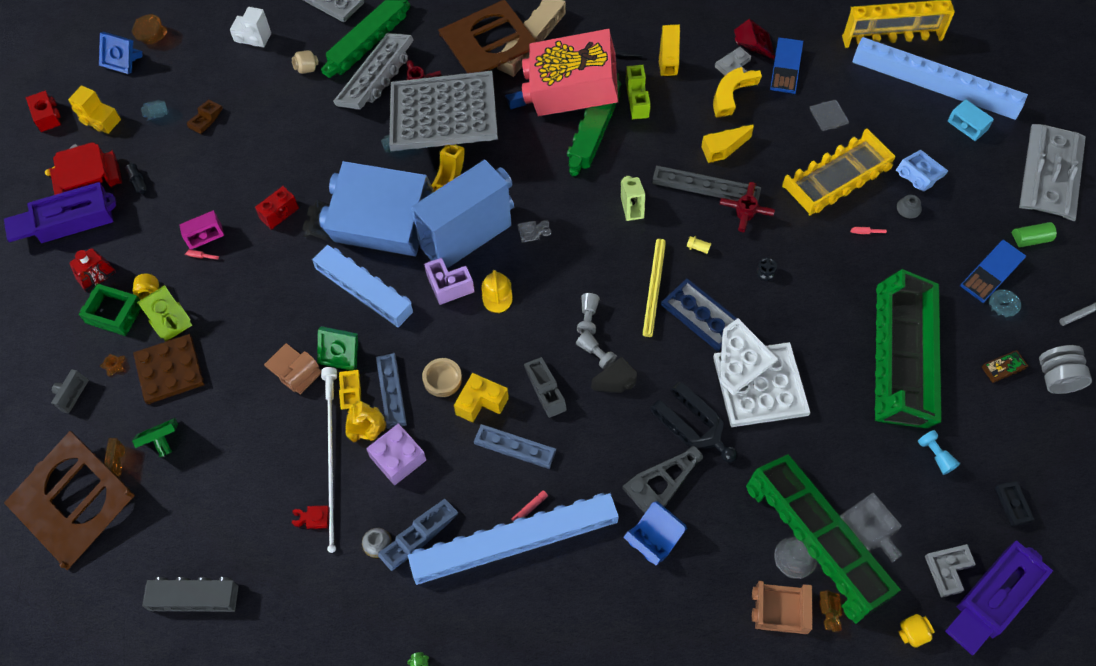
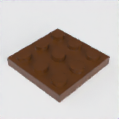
[133,334,204,404]

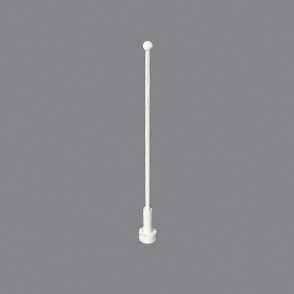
[321,367,337,553]

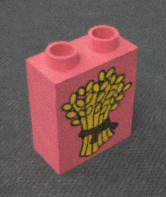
[522,29,618,116]

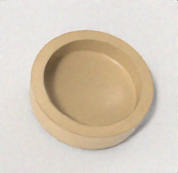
[422,358,462,397]

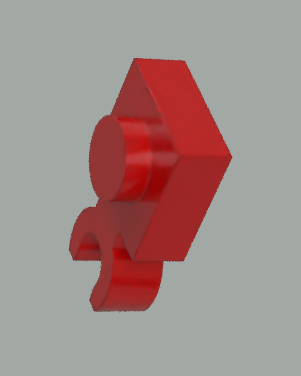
[292,506,329,529]

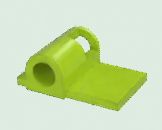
[138,285,192,342]

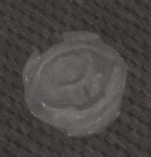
[774,537,817,579]

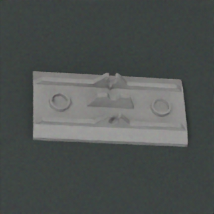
[1019,124,1086,221]

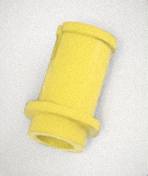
[687,236,711,254]

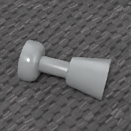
[577,293,600,335]
[576,330,617,370]

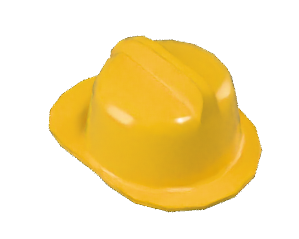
[481,270,512,313]

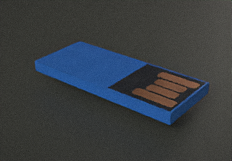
[770,37,803,94]
[960,240,1026,303]

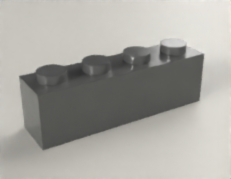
[142,577,239,612]

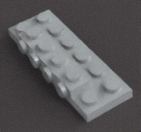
[333,33,414,109]

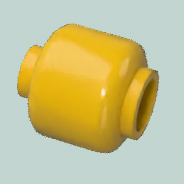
[133,273,159,300]
[898,614,935,648]

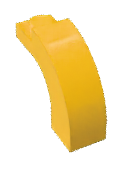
[713,67,762,117]
[432,145,464,192]

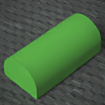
[1012,222,1056,248]

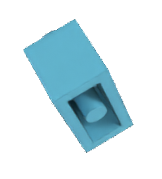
[948,99,994,141]

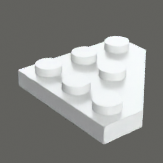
[720,318,778,395]

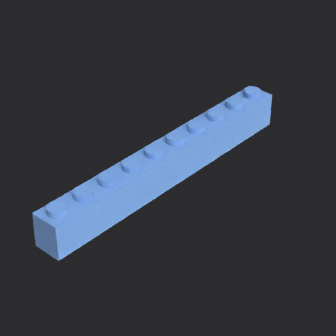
[852,37,1028,120]
[408,493,618,585]

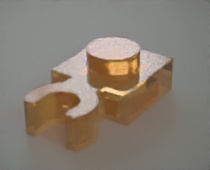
[820,590,842,632]

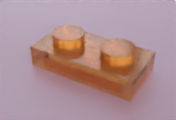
[104,438,125,477]

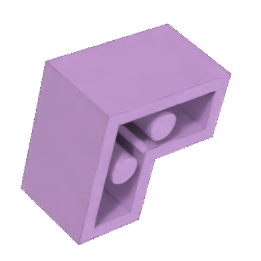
[424,258,474,305]

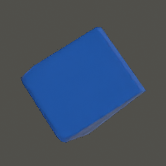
[505,91,526,109]

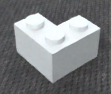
[230,7,271,47]

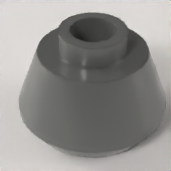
[897,195,922,218]

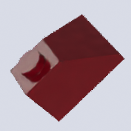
[734,18,775,59]

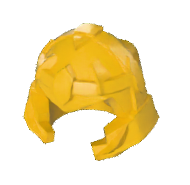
[346,401,386,442]

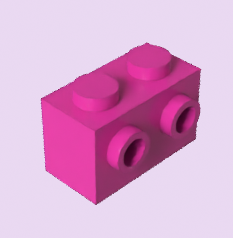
[179,210,224,250]

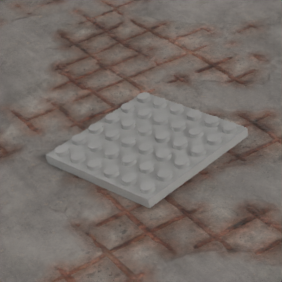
[389,71,498,151]

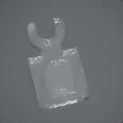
[518,220,551,243]

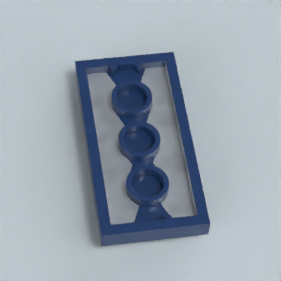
[661,279,745,352]

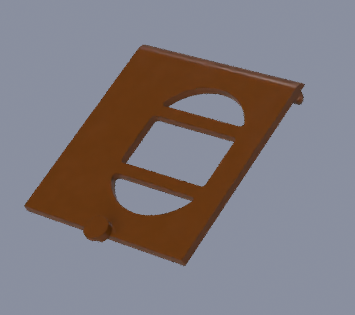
[438,0,537,73]
[4,431,135,571]

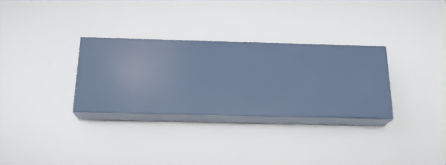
[376,353,407,429]
[474,424,556,469]

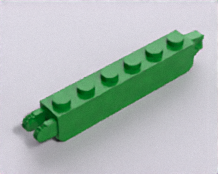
[321,0,410,78]
[567,73,621,177]

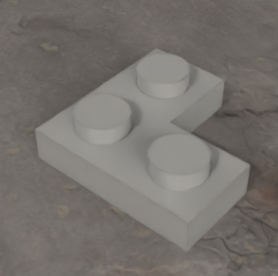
[715,47,751,76]
[925,544,976,598]

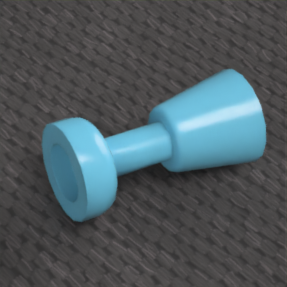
[918,430,960,475]

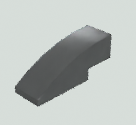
[524,357,567,418]

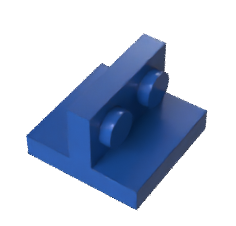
[99,32,143,74]

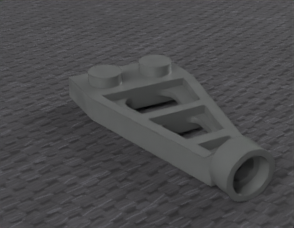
[622,446,703,514]

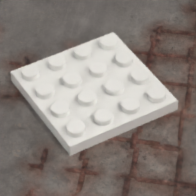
[713,342,810,427]

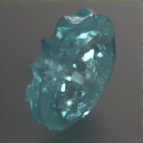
[989,290,1021,318]

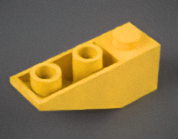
[659,24,680,76]
[701,125,754,163]

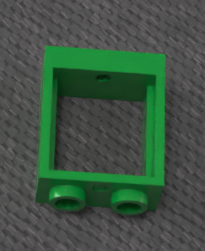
[79,284,142,336]

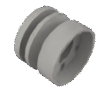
[1039,345,1092,394]

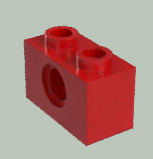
[26,90,61,132]
[255,186,299,229]

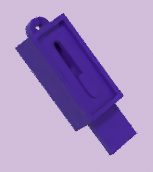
[4,182,116,243]
[945,540,1053,655]

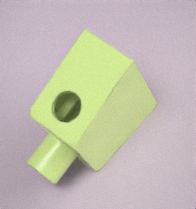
[621,176,645,221]

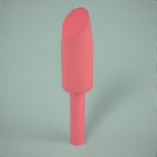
[850,227,887,234]
[185,249,219,260]

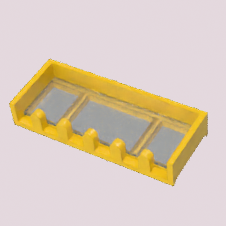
[842,0,955,48]
[782,129,895,216]

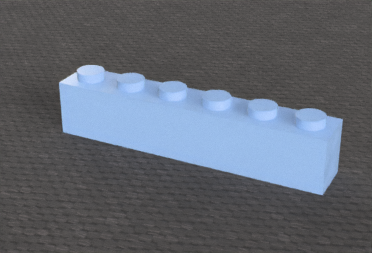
[312,245,413,328]

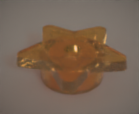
[100,354,125,377]

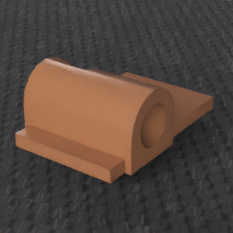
[264,343,321,394]

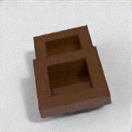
[187,99,222,134]

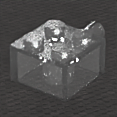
[840,493,903,562]

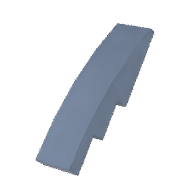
[378,499,458,571]

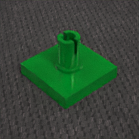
[317,326,358,371]
[132,418,178,457]

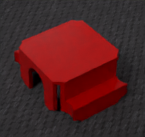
[49,142,122,195]

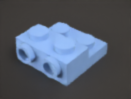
[896,150,948,192]

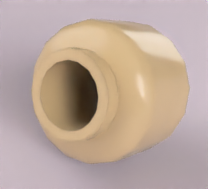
[292,50,318,74]

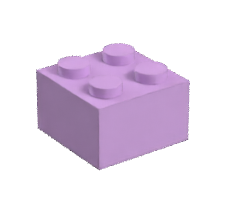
[366,423,426,486]

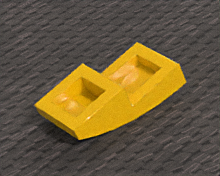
[339,370,361,410]

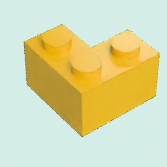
[68,85,121,134]
[454,373,509,423]

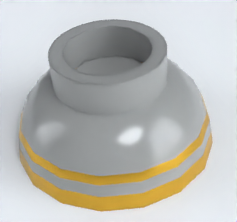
[362,528,392,558]

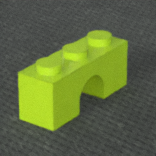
[625,65,650,119]

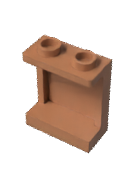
[752,581,812,634]

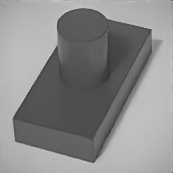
[51,369,89,414]

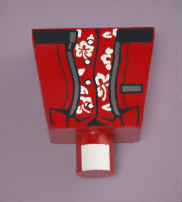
[69,248,116,292]

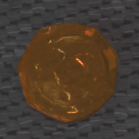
[132,14,167,44]

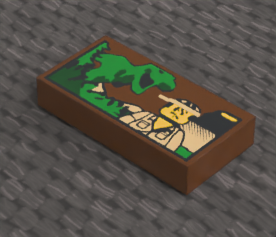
[982,350,1028,383]

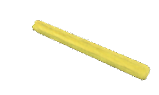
[643,239,666,337]

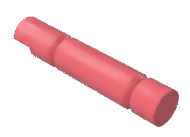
[511,490,548,522]

